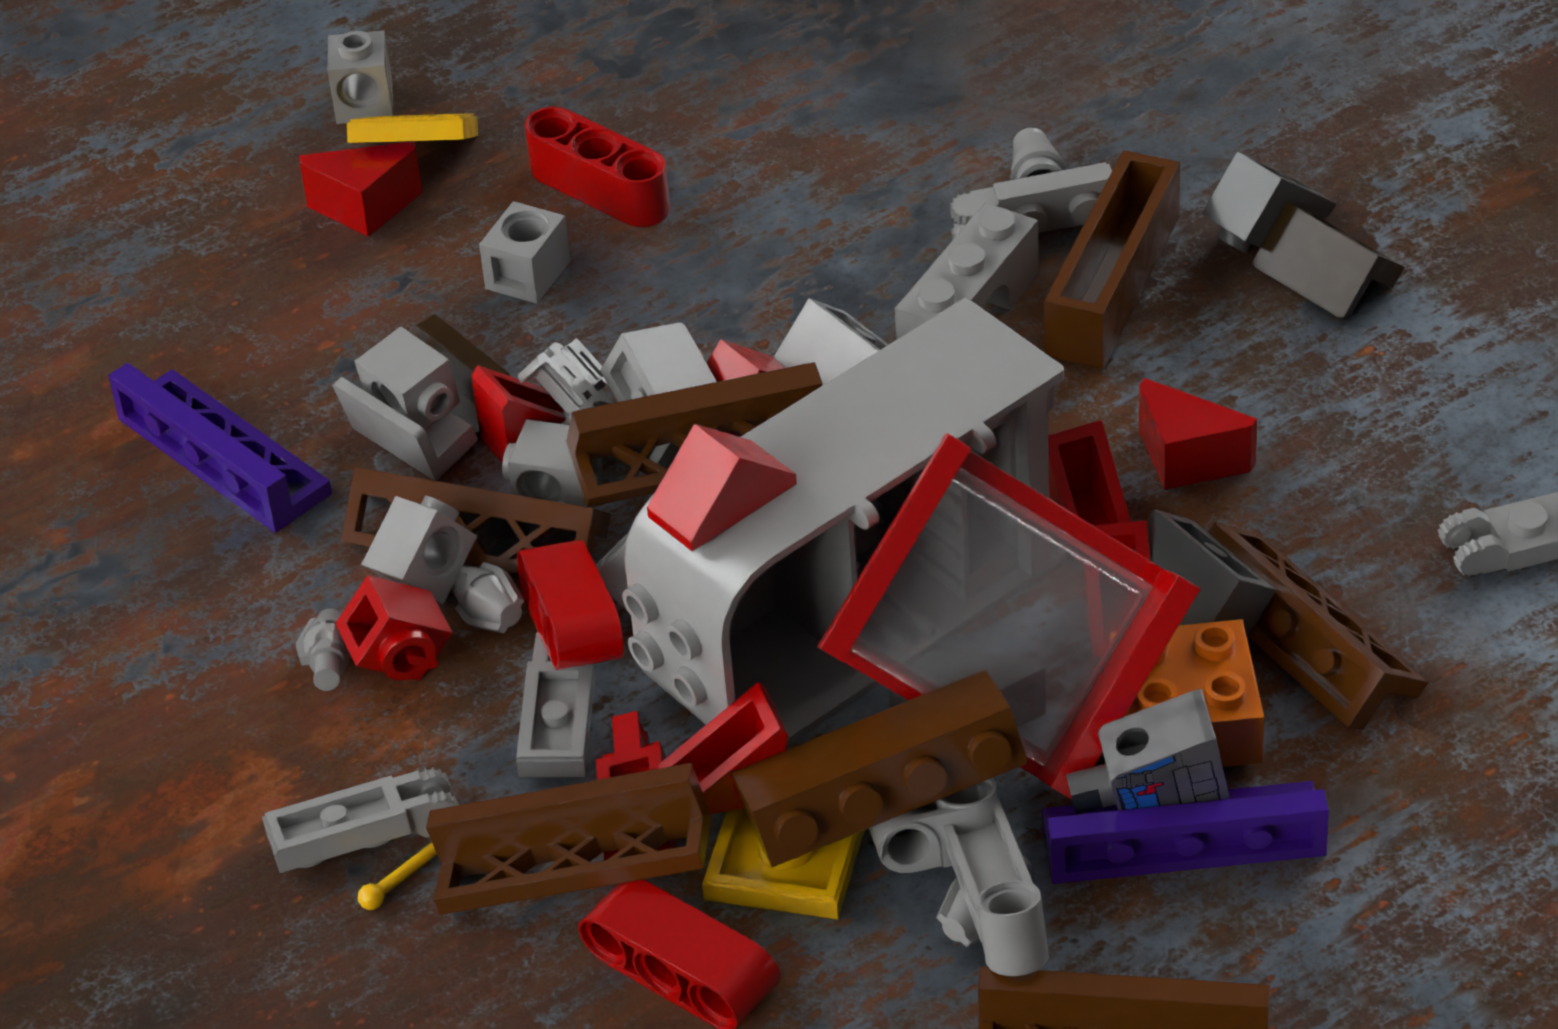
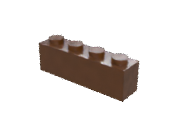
[1044,150,1180,369]
[732,669,1028,867]

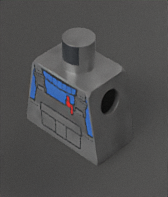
[1066,689,1230,814]

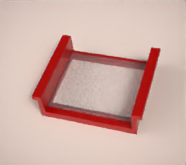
[817,433,1201,800]

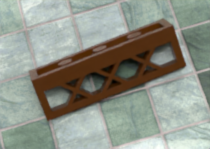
[566,362,823,507]
[341,467,611,573]
[1207,522,1429,730]
[426,763,712,915]
[978,966,1270,1029]

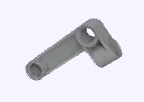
[869,778,1049,976]

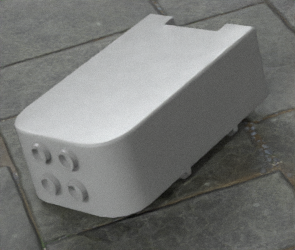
[622,297,1067,747]

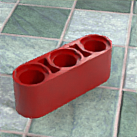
[525,107,670,227]
[517,540,624,671]
[578,879,781,1029]

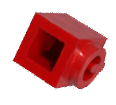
[335,575,453,681]

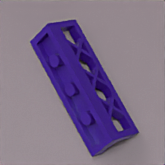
[109,362,332,533]
[1041,781,1329,884]

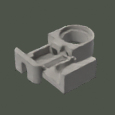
[518,338,614,462]

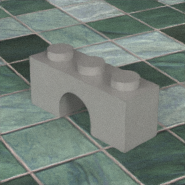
[895,202,1039,340]

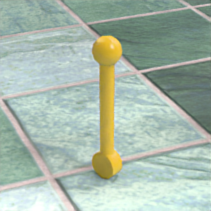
[357,842,437,910]

